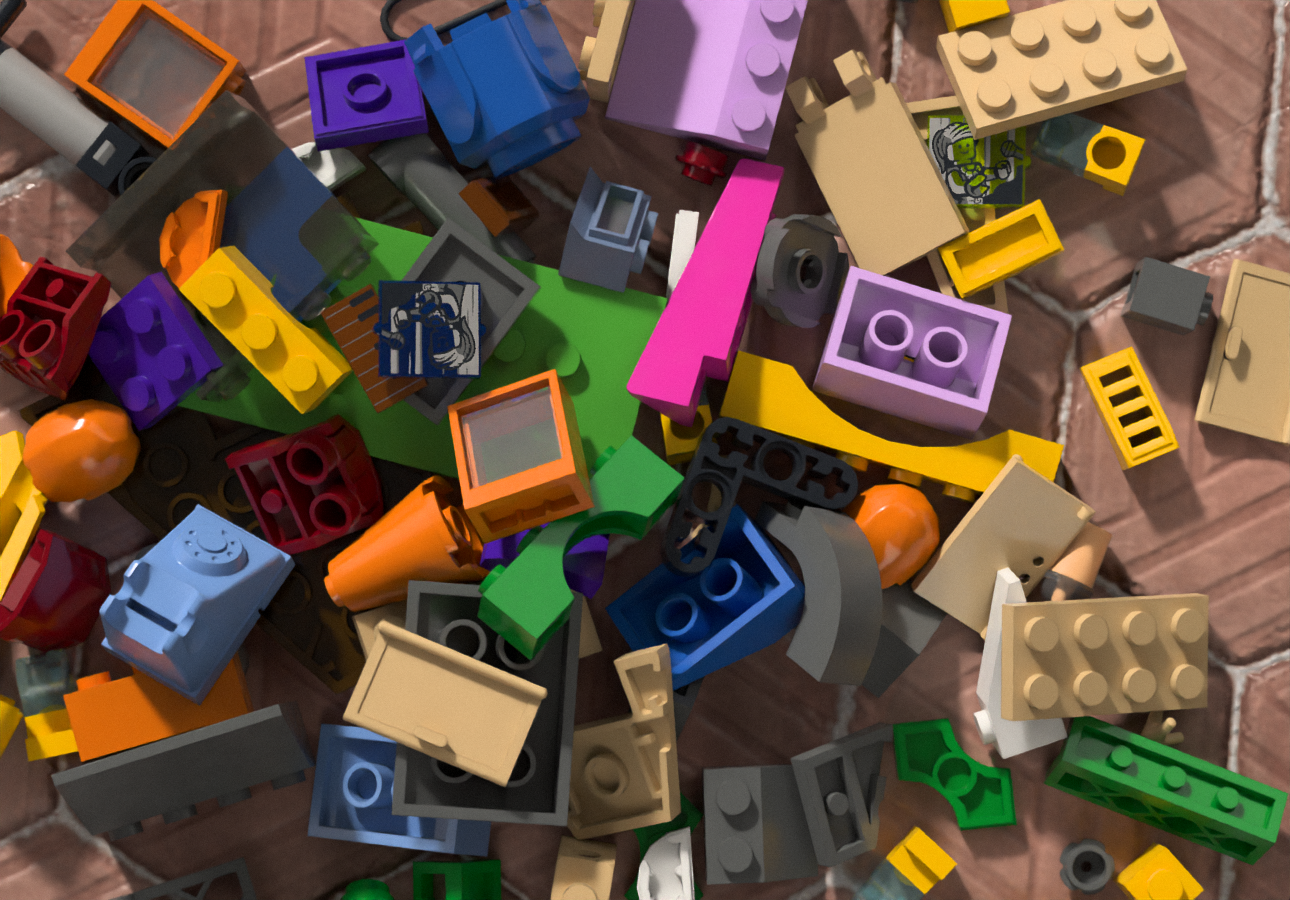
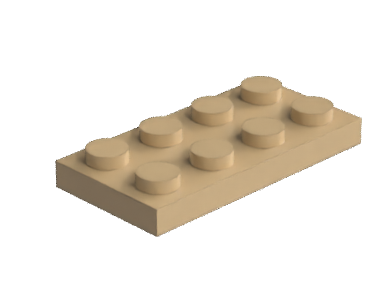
[936,0,1187,140]
[1001,593,1209,721]

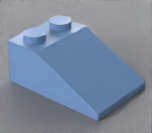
[307,723,491,856]

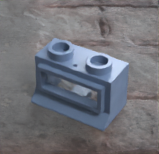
[558,166,658,293]

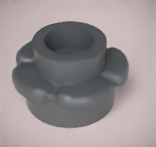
[1060,838,1115,895]

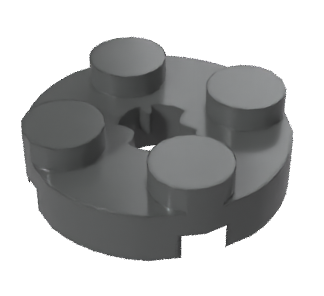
[751,214,849,328]

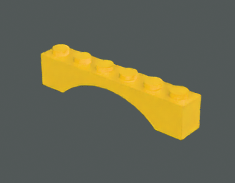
[718,350,1064,504]

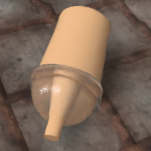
[1040,522,1112,602]

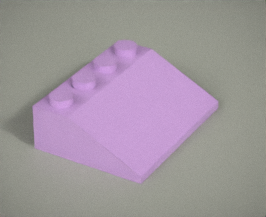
[605,0,808,160]

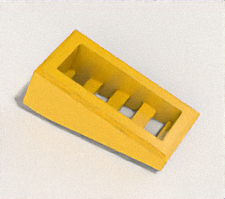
[1079,346,1180,471]

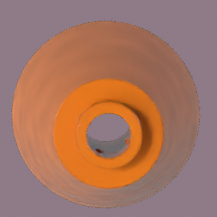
[324,475,489,613]

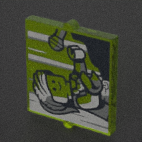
[927,115,1031,209]

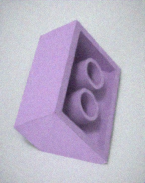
[812,266,1012,440]

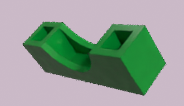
[477,435,685,660]

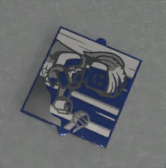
[372,280,486,379]

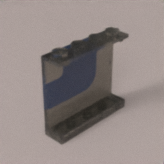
[66,90,379,402]

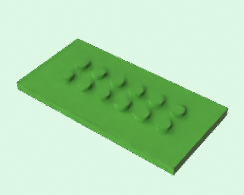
[177,184,668,483]

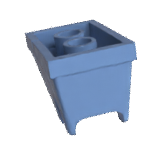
[99,504,295,706]

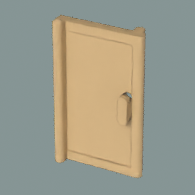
[1194,259,1290,447]
[911,454,1096,640]
[342,621,547,787]

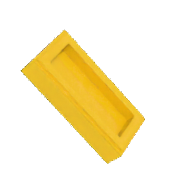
[938,199,1064,300]

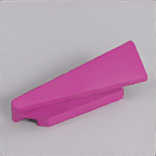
[626,159,784,428]

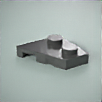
[791,722,893,868]

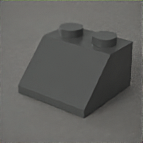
[701,764,818,885]

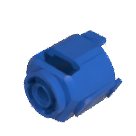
[404,0,590,179]

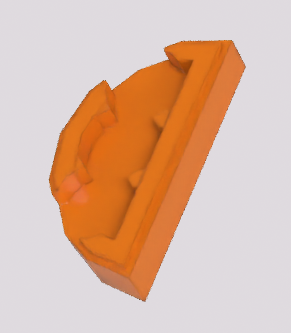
[159,190,228,288]

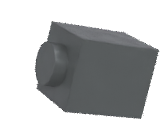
[1121,257,1213,336]

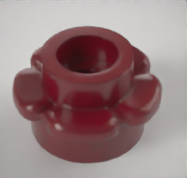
[675,141,729,186]

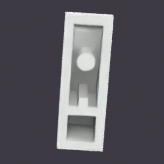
[973,568,1068,759]

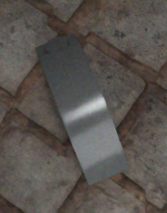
[755,500,882,686]

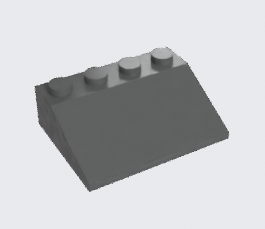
[391,580,583,826]
[51,701,316,842]

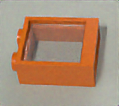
[64,0,246,160]
[447,369,595,544]

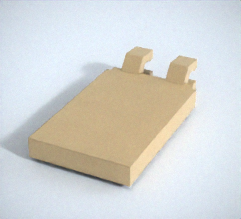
[785,50,970,276]

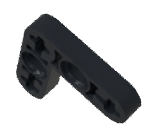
[660,417,858,577]

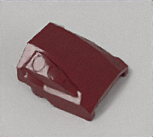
[0,256,111,400]
[225,414,384,555]
[0,529,112,656]

